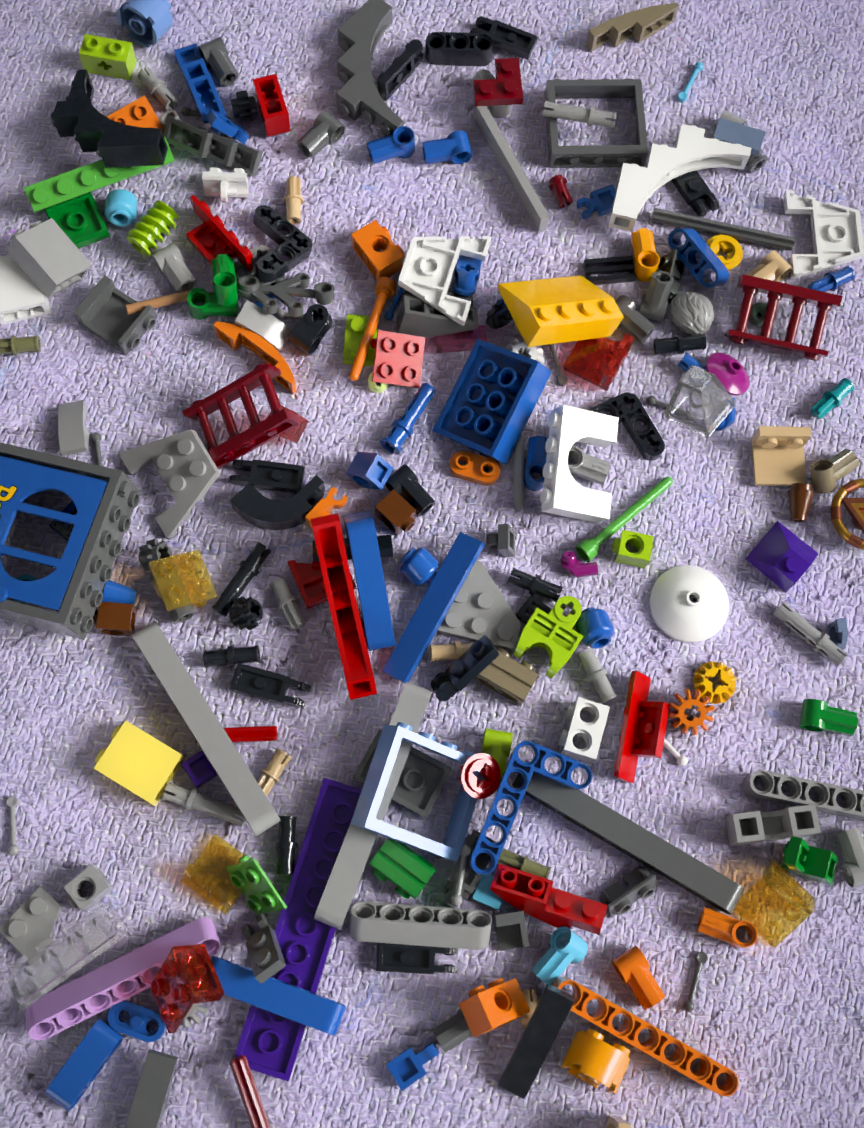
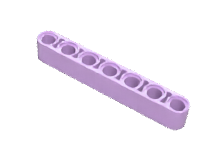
[25,917,221,1041]

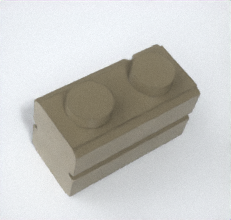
[474,647,539,706]

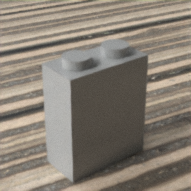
[7,218,92,298]

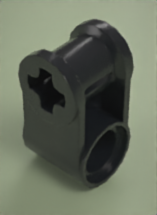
[288,304,333,356]

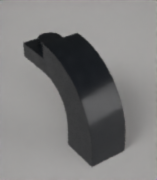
[230,475,325,530]

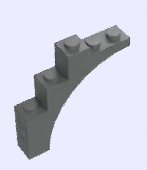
[336,0,404,136]

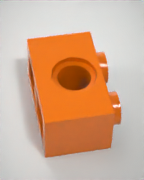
[351,220,405,280]
[459,977,531,1038]

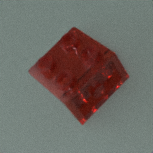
[563,333,634,391]
[151,944,225,1034]

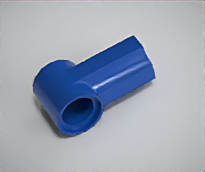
[367,126,415,164]
[422,131,472,164]
[524,435,548,491]

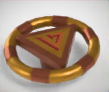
[830,478,864,550]

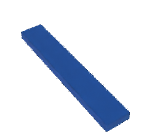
[382,532,485,684]

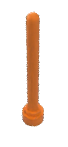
[349,277,397,381]

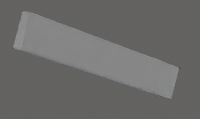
[474,106,549,233]

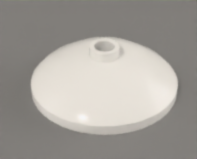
[649,565,729,643]

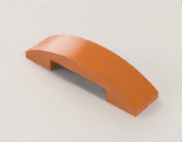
[213,321,296,394]

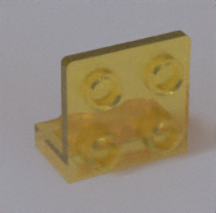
[734,860,816,947]

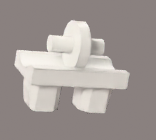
[202,167,249,203]

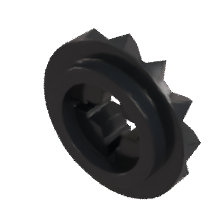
[486,298,513,329]

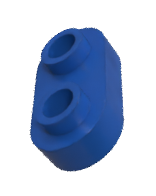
[108,1001,167,1042]

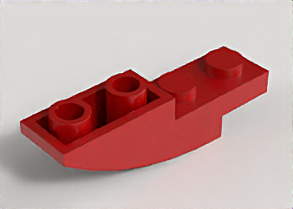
[490,864,608,935]

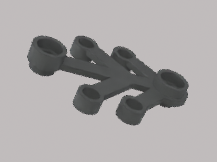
[237,273,334,317]

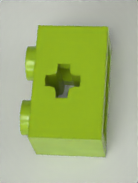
[79,34,137,81]

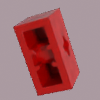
[253,74,290,137]

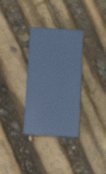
[713,118,766,156]

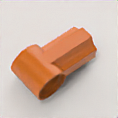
[696,907,758,948]
[611,945,665,1010]

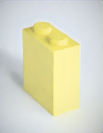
[94,720,186,806]

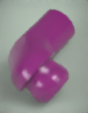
[560,551,598,577]

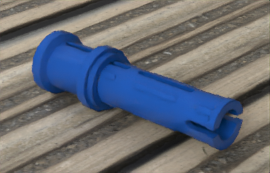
[380,383,436,455]

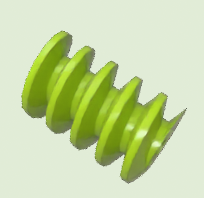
[126,200,178,257]

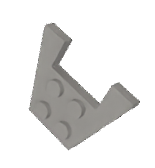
[119,429,221,539]

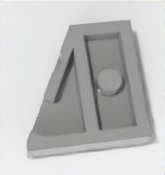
[0,886,63,969]

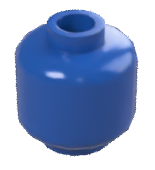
[399,547,439,586]
[575,607,615,649]

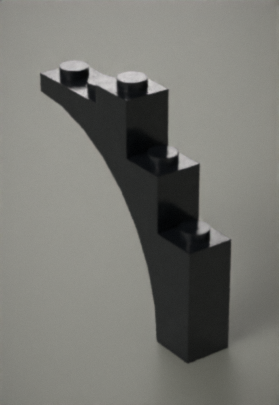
[51,69,168,168]

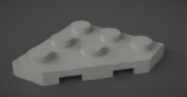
[437,560,521,652]

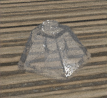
[664,365,736,438]

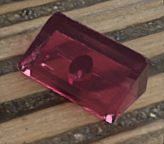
[435,325,488,353]

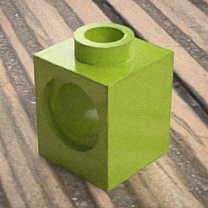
[611,530,654,568]

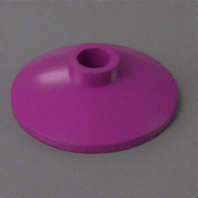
[706,353,750,396]

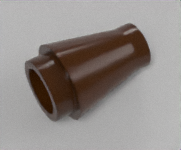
[788,483,814,522]

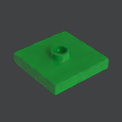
[45,192,110,249]

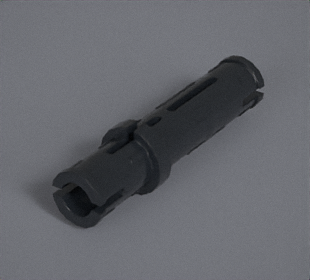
[212,542,271,617]

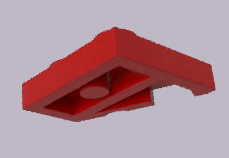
[287,560,357,609]

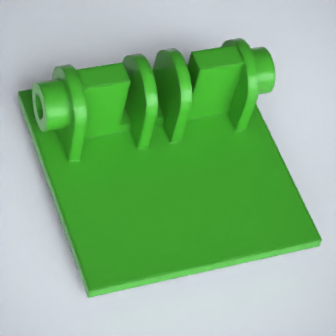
[226,854,287,915]

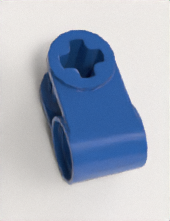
[454,255,482,296]

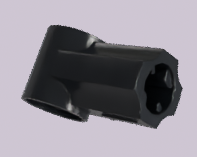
[385,464,435,517]

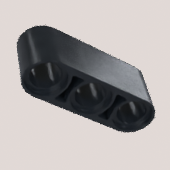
[425,32,494,66]

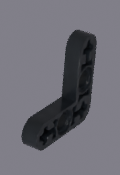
[253,205,313,282]
[588,392,665,461]

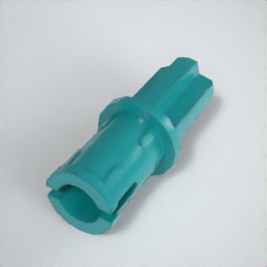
[810,378,855,419]

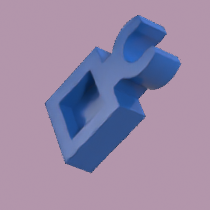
[206,109,250,144]
[576,184,616,219]

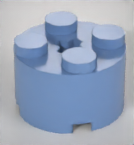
[117,0,173,47]

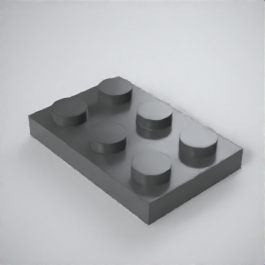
[353,729,452,819]

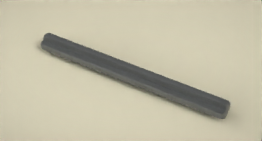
[651,208,795,250]

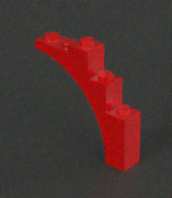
[310,513,377,700]

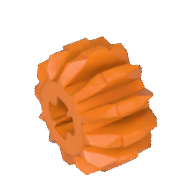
[668,688,715,735]

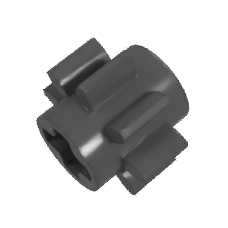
[139,538,172,573]

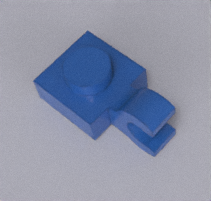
[386,1042,439,1091]

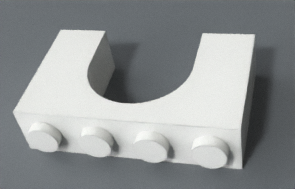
[540,405,619,523]

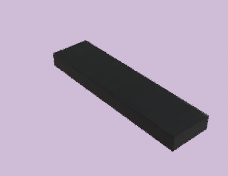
[498,984,575,1099]

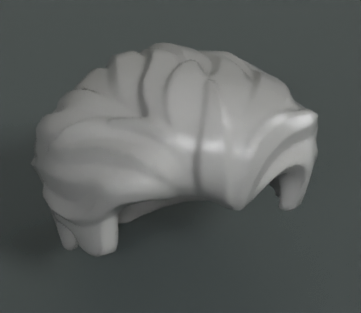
[670,291,714,336]

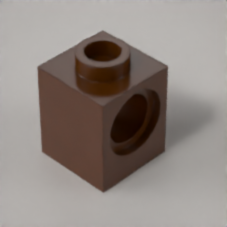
[375,489,416,536]
[93,602,137,637]

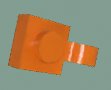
[305,487,348,530]

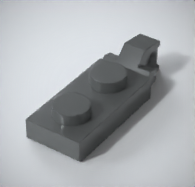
[444,830,496,908]

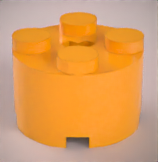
[561,1028,630,1095]

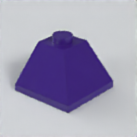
[745,521,818,592]

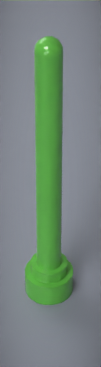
[575,476,673,562]

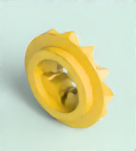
[706,235,743,272]
[693,661,737,704]

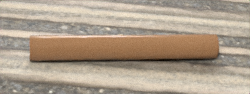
[125,289,192,315]

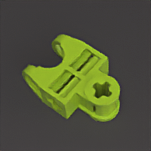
[513,596,583,679]

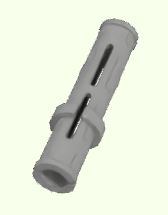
[542,100,617,128]
[773,602,848,667]
[162,782,245,827]

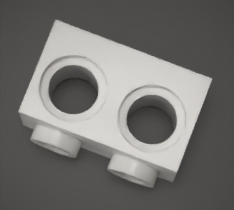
[558,697,610,763]

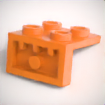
[107,95,165,134]

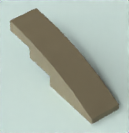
[586,3,679,52]

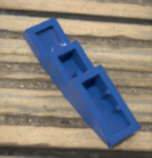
[174,43,227,124]

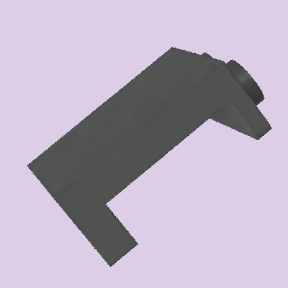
[73,275,157,356]

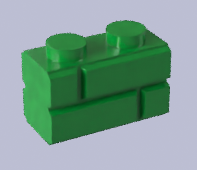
[369,838,437,899]

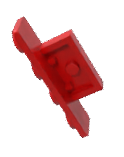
[186,195,253,272]
[614,671,670,783]

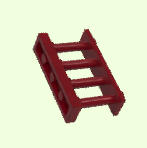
[724,274,843,361]
[182,363,300,469]

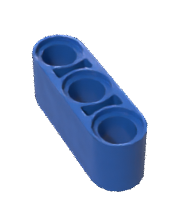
[668,228,729,288]
[44,1019,124,1112]

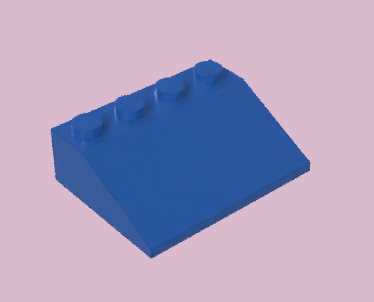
[432,339,552,465]

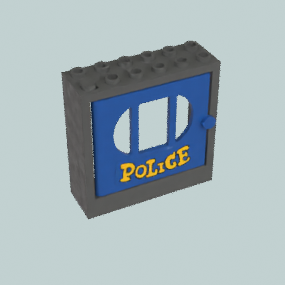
[0,442,140,640]

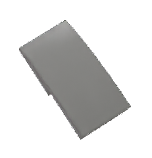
[235,300,291,352]
[58,400,89,456]

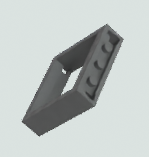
[544,78,648,168]

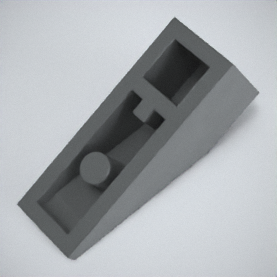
[397,295,479,338]

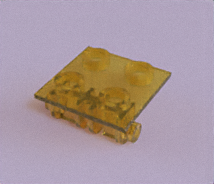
[149,550,218,611]
[181,834,261,914]

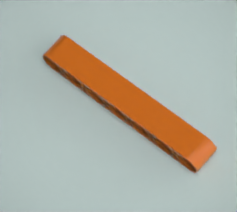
[552,977,739,1097]

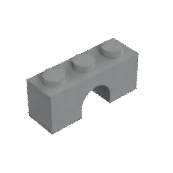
[724,804,821,846]

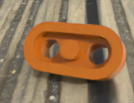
[449,451,500,486]

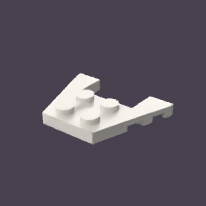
[783,190,864,279]
[398,236,492,326]

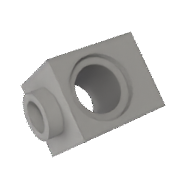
[64,864,115,911]

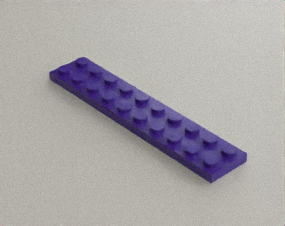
[234,778,362,1082]

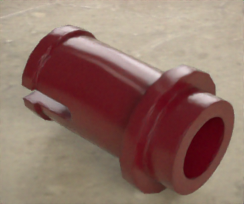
[548,175,573,208]

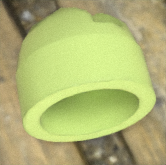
[368,372,388,393]

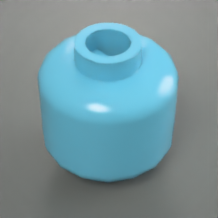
[105,189,138,227]

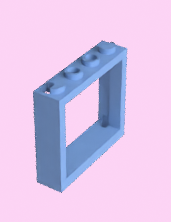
[351,722,484,862]

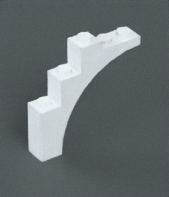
[608,124,751,232]

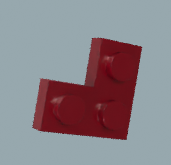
[473,58,523,106]

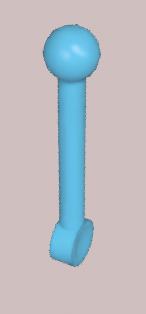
[677,62,703,102]

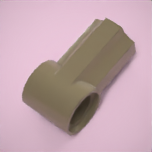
[810,449,859,494]

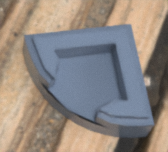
[827,618,848,650]

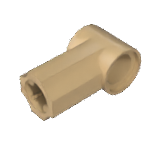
[747,250,792,296]

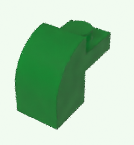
[781,836,838,885]

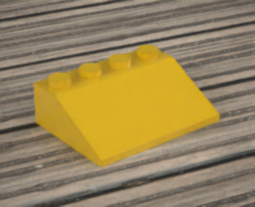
[497,275,624,347]

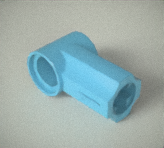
[531,926,588,985]

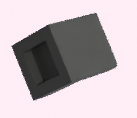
[493,911,529,951]

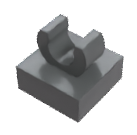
[486,524,515,557]

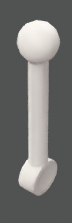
[663,738,688,766]

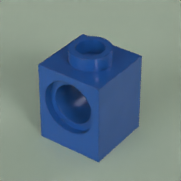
[346,452,394,490]

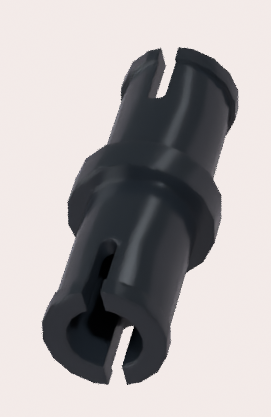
[653,334,706,355]
[507,567,563,602]
[203,645,260,668]
[275,816,298,874]

